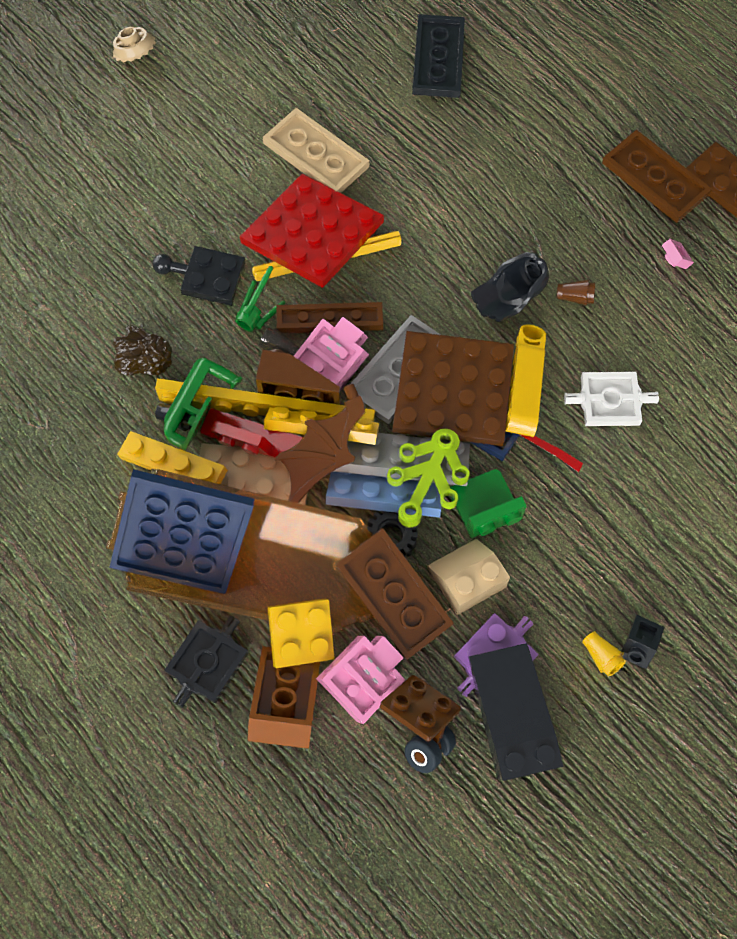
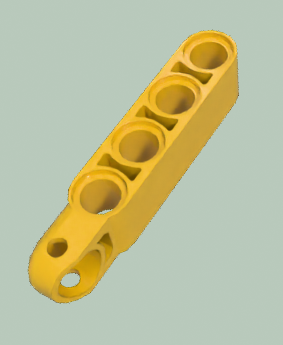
[505,324,546,437]

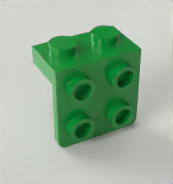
[450,469,527,539]

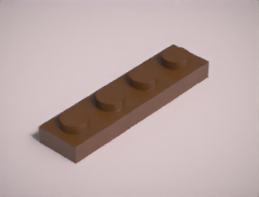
[276,302,383,334]

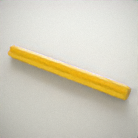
[252,231,402,281]

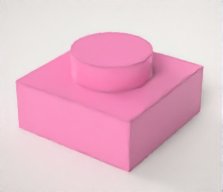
[662,239,694,269]

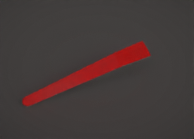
[519,434,583,473]

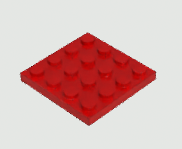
[240,174,384,288]

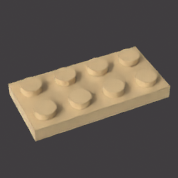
[263,108,370,193]
[199,443,308,509]

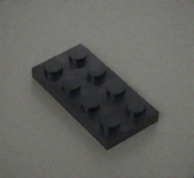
[412,14,465,98]

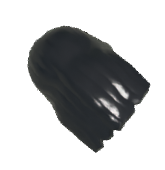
[471,252,549,322]

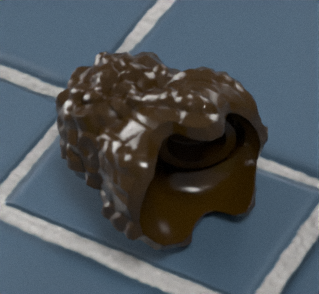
[113,325,172,376]

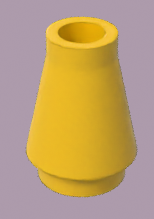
[582,631,626,677]

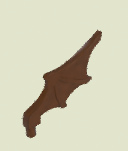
[274,384,366,521]

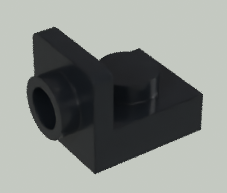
[621,615,664,668]

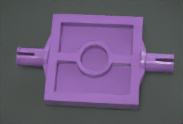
[454,613,539,697]

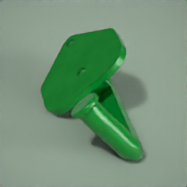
[164,358,243,451]

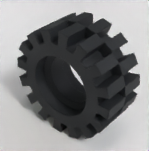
[365,511,418,557]

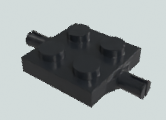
[164,615,249,708]

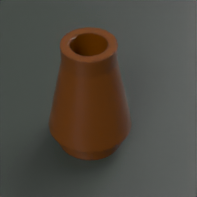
[557,280,595,306]

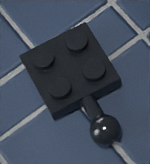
[152,246,245,306]

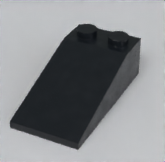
[468,643,564,781]

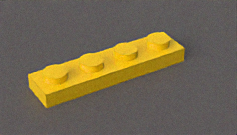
[264,407,379,445]
[117,431,228,490]

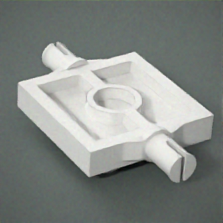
[564,372,659,426]

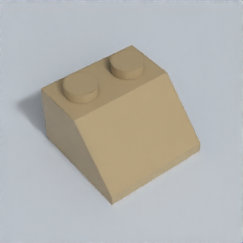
[427,539,510,615]

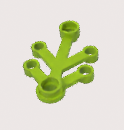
[387,429,470,527]

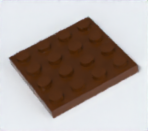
[392,331,514,446]

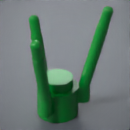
[235,266,285,332]

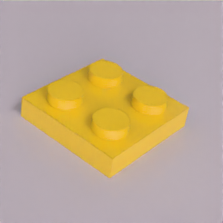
[267,599,335,668]

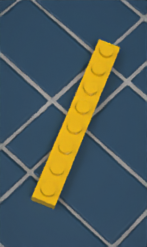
[155,378,375,422]

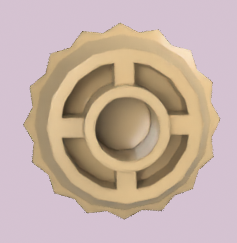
[113,27,156,63]

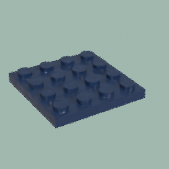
[109,469,255,594]

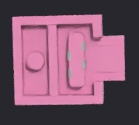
[294,317,369,391]
[316,636,405,724]

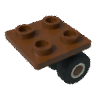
[379,675,461,773]

